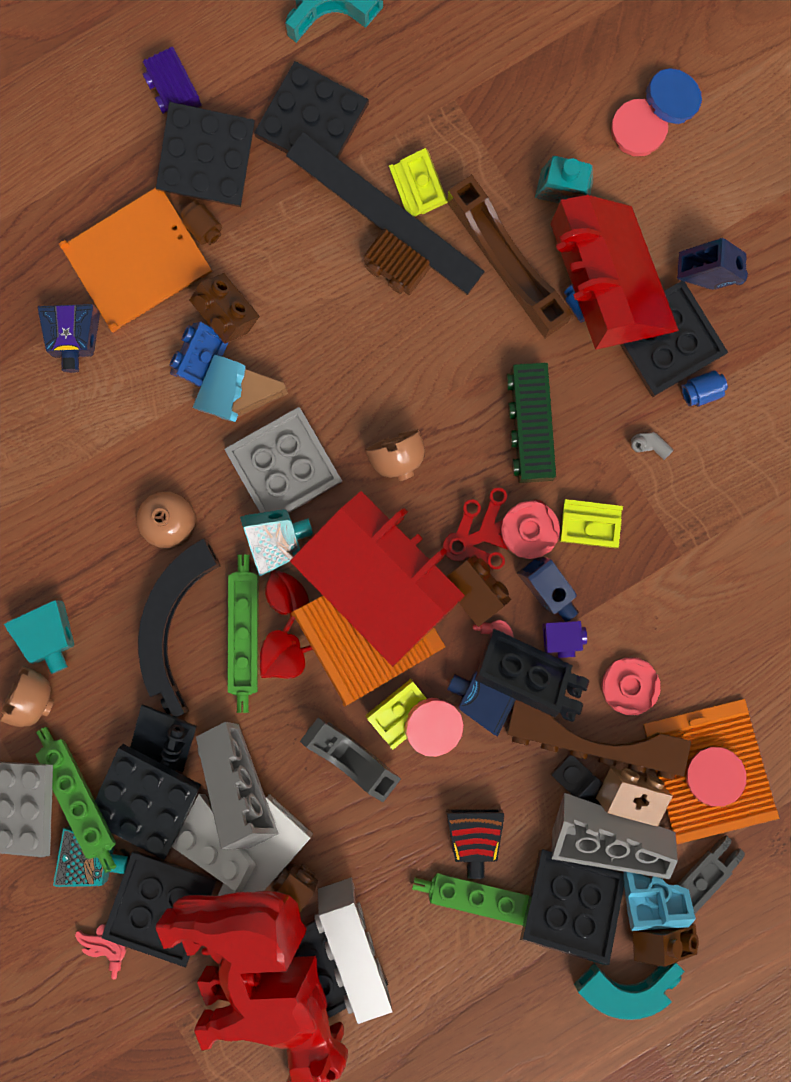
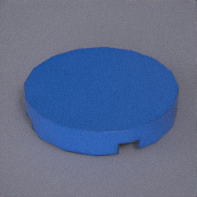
[646,68,702,124]

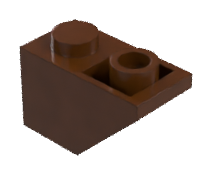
[633,924,699,967]

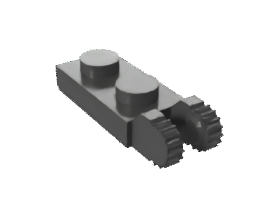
[676,835,745,914]

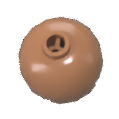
[366,429,425,481]
[137,492,196,549]
[0,666,54,727]

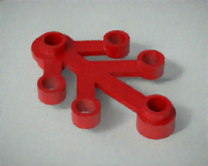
[443,487,546,570]

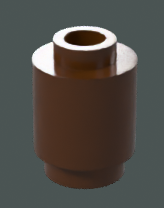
[180,201,222,245]

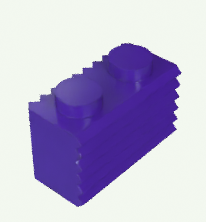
[142,47,202,114]

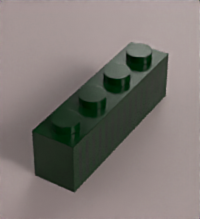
[506,363,556,483]

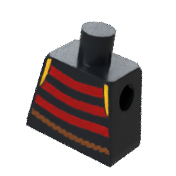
[446,809,504,879]

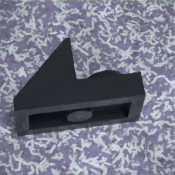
[550,753,603,806]

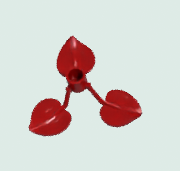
[260,570,313,679]

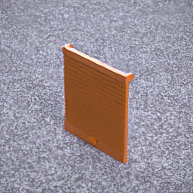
[59,188,213,333]
[291,596,445,707]
[643,699,780,844]

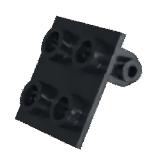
[130,704,197,772]

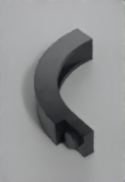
[138,539,221,718]

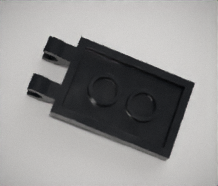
[475,629,589,722]

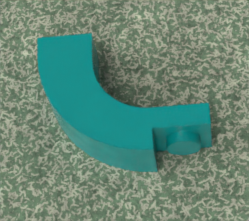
[285,0,383,43]
[574,962,685,1020]

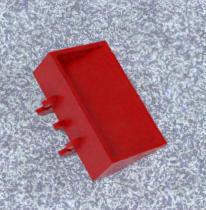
[550,195,679,350]
[290,491,465,667]

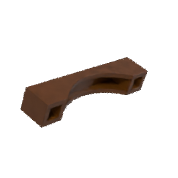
[447,174,573,338]
[507,700,691,780]

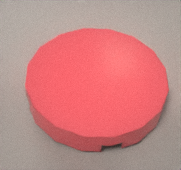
[611,99,668,156]
[501,501,560,559]
[601,657,660,715]
[404,698,464,757]
[686,747,746,807]

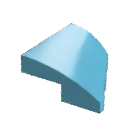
[193,355,246,422]
[624,871,696,931]

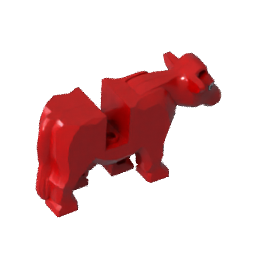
[156,891,348,1082]

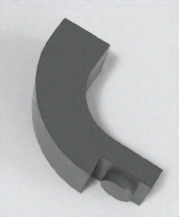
[300,717,401,802]

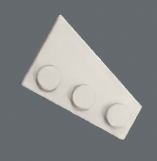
[172,794,256,892]

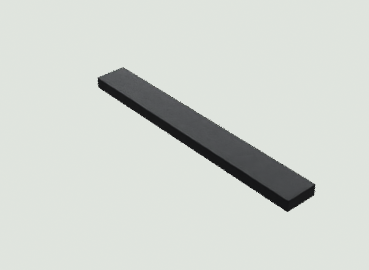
[286,132,485,295]

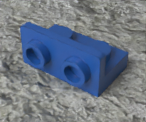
[169,322,229,388]

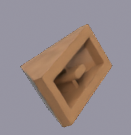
[232,369,288,417]

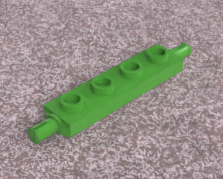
[228,554,259,713]
[35,727,117,873]
[412,873,529,926]

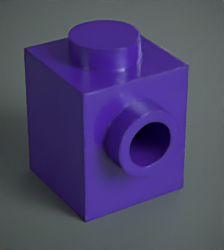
[542,621,587,658]

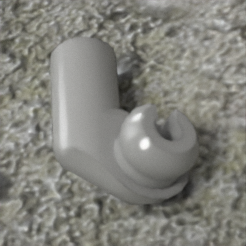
[631,432,674,460]

